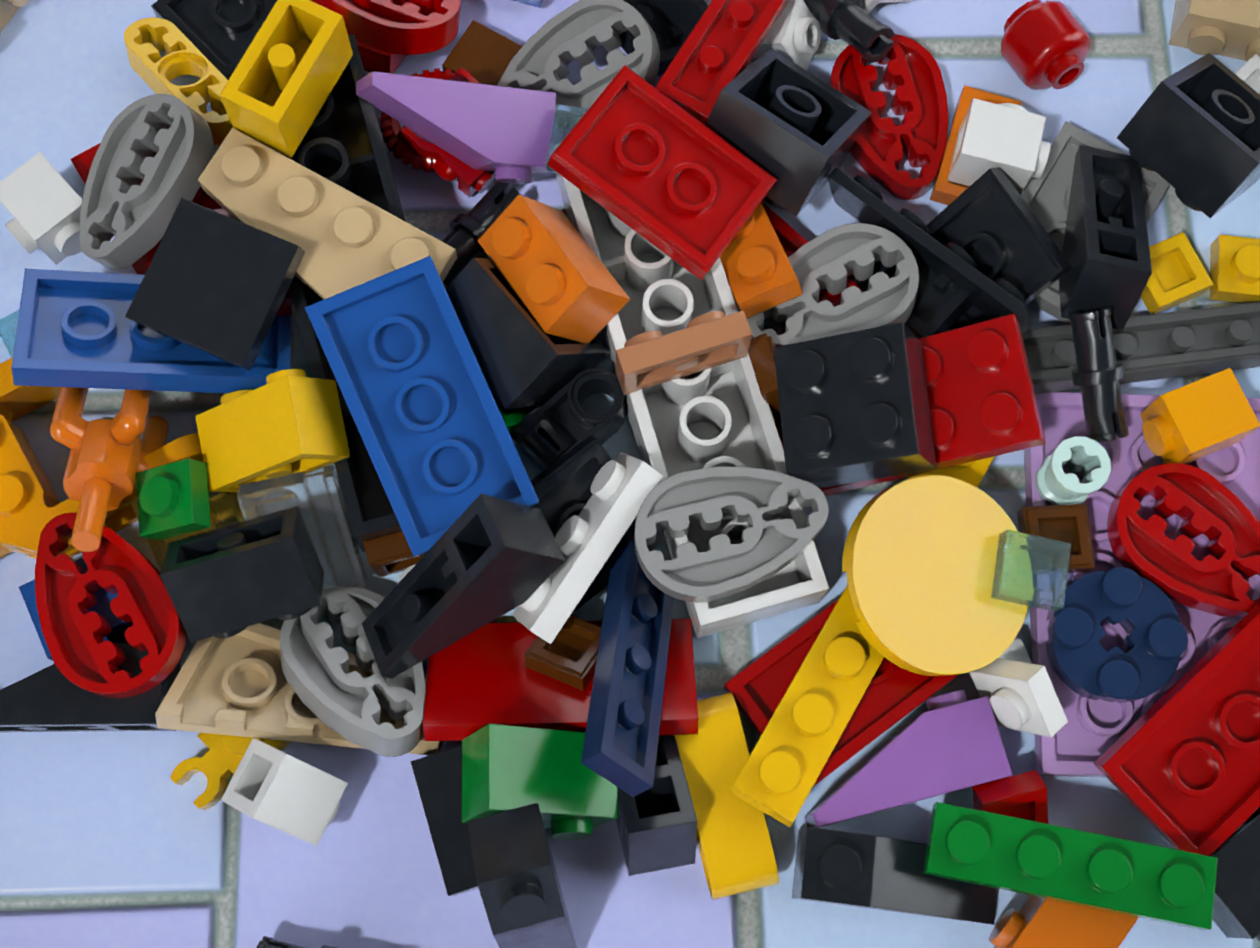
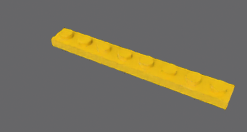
[730,456,995,828]

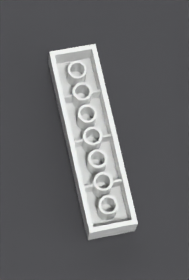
[554,149,829,639]

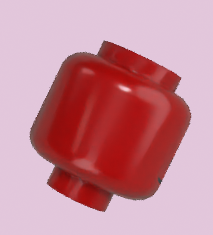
[1001,0,1091,90]

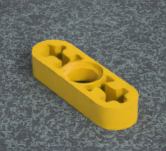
[124,17,234,145]

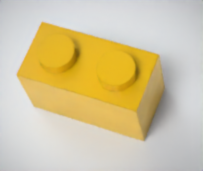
[219,0,353,158]
[195,369,350,493]

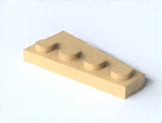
[198,128,457,300]
[155,623,444,755]

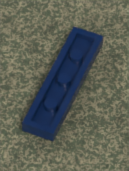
[581,540,674,797]

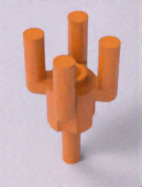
[50,387,169,552]

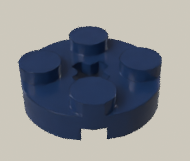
[1045,567,1188,703]

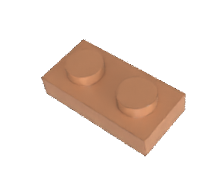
[616,310,752,395]

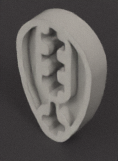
[497,0,660,132]
[80,94,214,271]
[747,223,919,347]
[634,467,829,603]
[280,586,426,757]

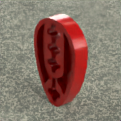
[310,0,461,55]
[828,34,949,200]
[1107,463,1260,618]
[34,512,187,698]

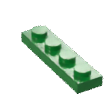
[923,802,1218,930]

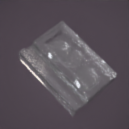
[237,465,367,590]

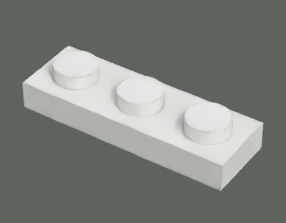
[512,452,663,644]

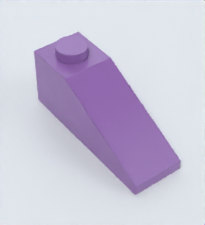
[356,71,556,184]
[805,690,1012,828]

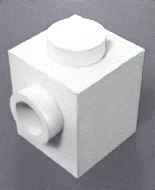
[947,98,1050,195]
[0,152,82,265]
[221,738,348,846]

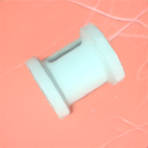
[1035,436,1111,505]

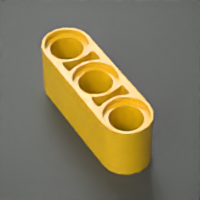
[674,692,779,900]

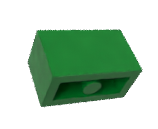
[462,724,618,840]

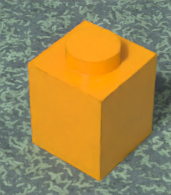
[1140,368,1260,464]

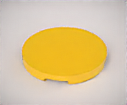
[842,475,1031,677]

